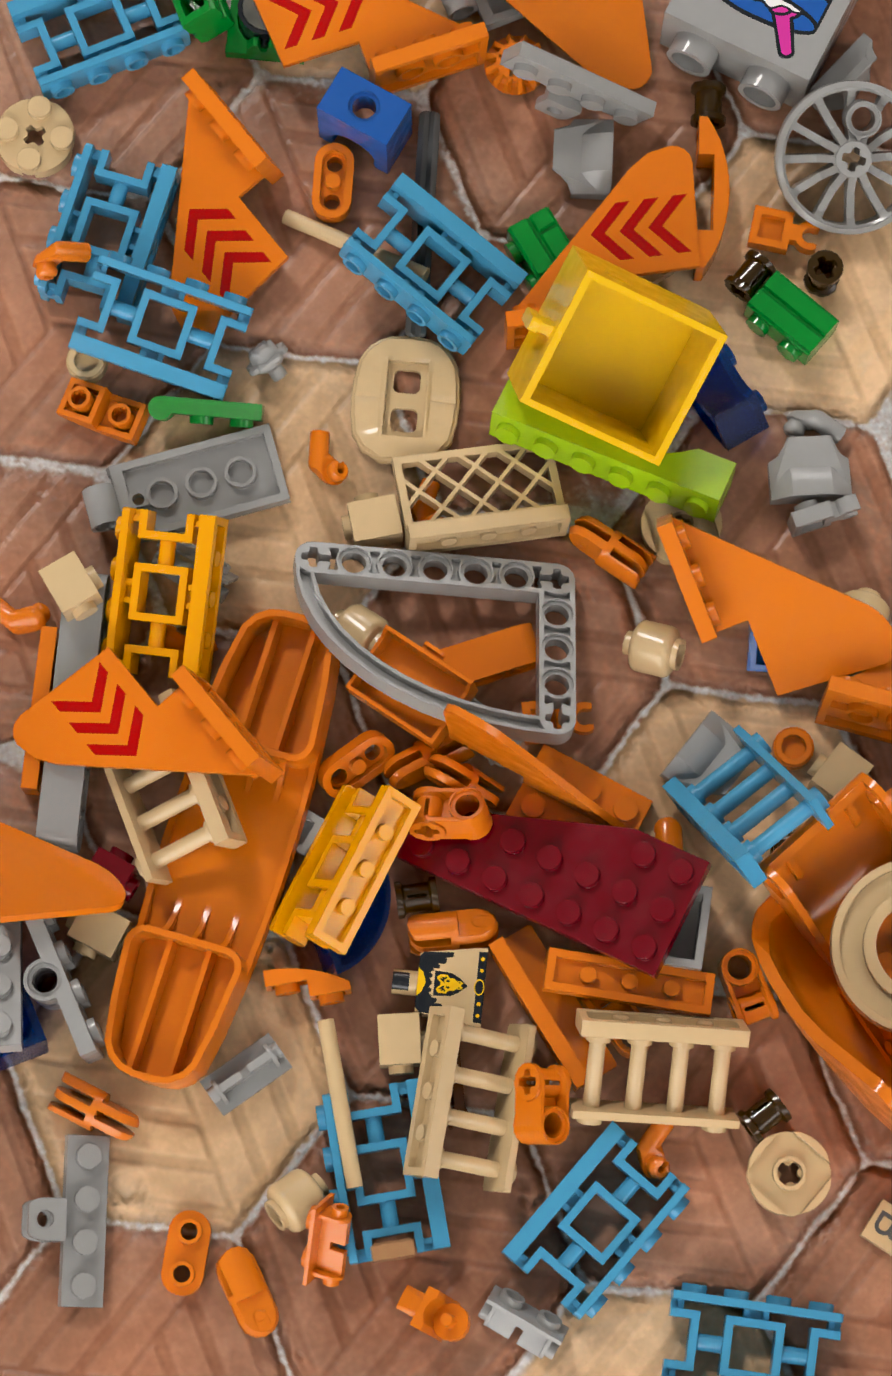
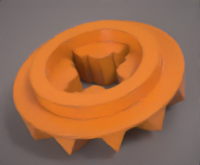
[484,33,541,95]

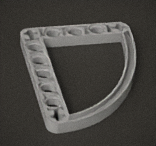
[293,542,576,745]

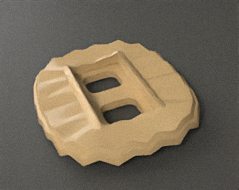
[350,336,461,464]

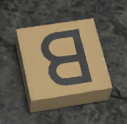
[859,1199,892,1256]

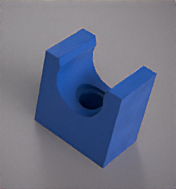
[317,67,412,174]

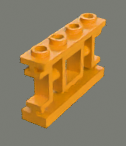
[100,507,229,683]
[269,785,422,955]

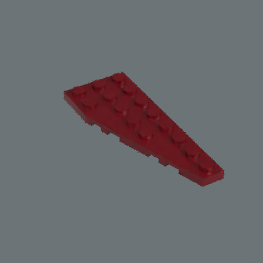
[395,812,711,979]

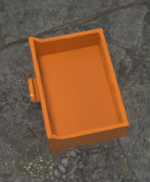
[345,624,479,751]

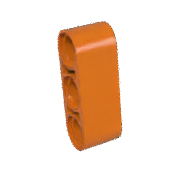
[440,623,536,687]

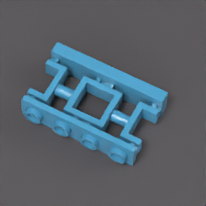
[6,0,191,99]
[34,143,181,326]
[338,172,528,355]
[68,250,254,401]
[315,1078,451,1265]
[501,1121,690,1320]
[661,1282,844,1376]

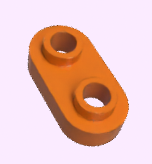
[312,143,355,223]
[317,730,395,798]
[161,1210,212,1296]

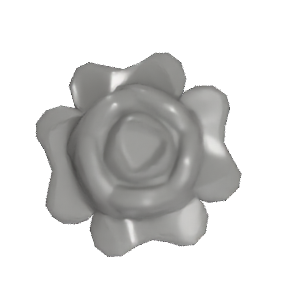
[246,339,288,382]

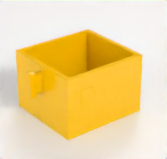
[507,245,728,466]

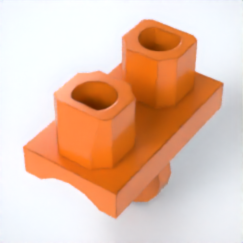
[396,1285,471,1342]

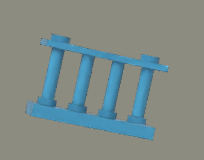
[662,725,834,889]

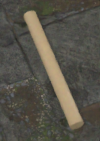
[282,209,430,282]
[317,1018,363,1189]

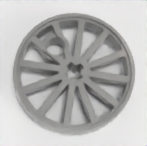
[774,80,892,235]

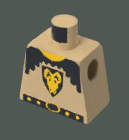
[391,948,488,1028]

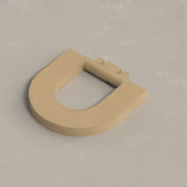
[830,862,892,1033]

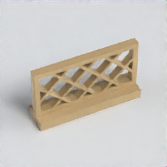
[391,443,571,552]

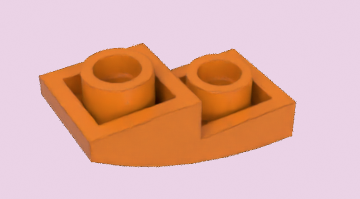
[56,377,150,446]
[263,968,352,1006]

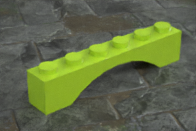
[489,379,737,522]

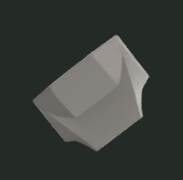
[810,33,877,111]
[552,119,614,200]
[767,435,852,505]
[660,710,747,796]

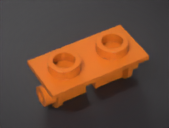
[301,1193,352,1287]

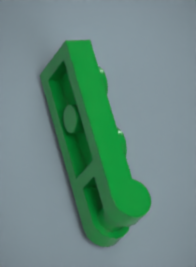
[148,396,265,428]

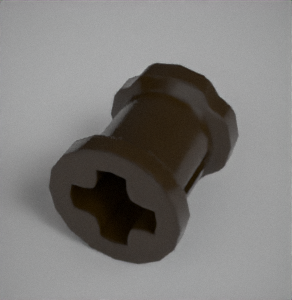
[690,80,727,130]
[724,250,776,303]
[803,250,844,297]
[394,876,440,919]
[736,1088,792,1144]

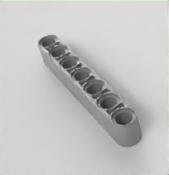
[36,574,111,853]

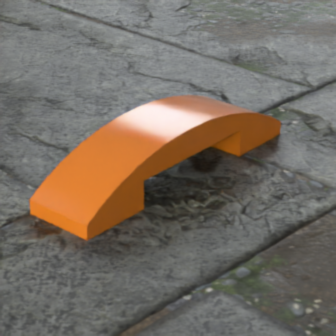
[693,116,730,281]

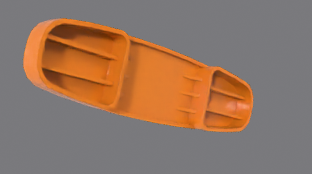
[104,609,340,1090]

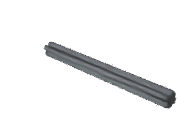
[405,111,440,338]

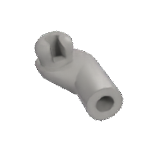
[783,409,846,444]

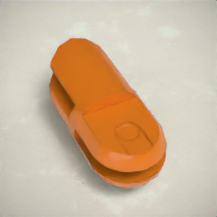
[569,515,656,589]
[383,733,475,789]
[423,754,505,814]
[407,908,499,956]
[47,1071,139,1141]
[216,1246,279,1338]

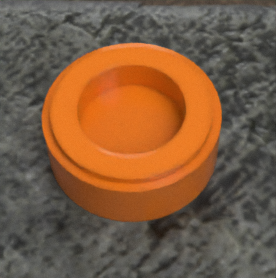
[772,727,814,770]

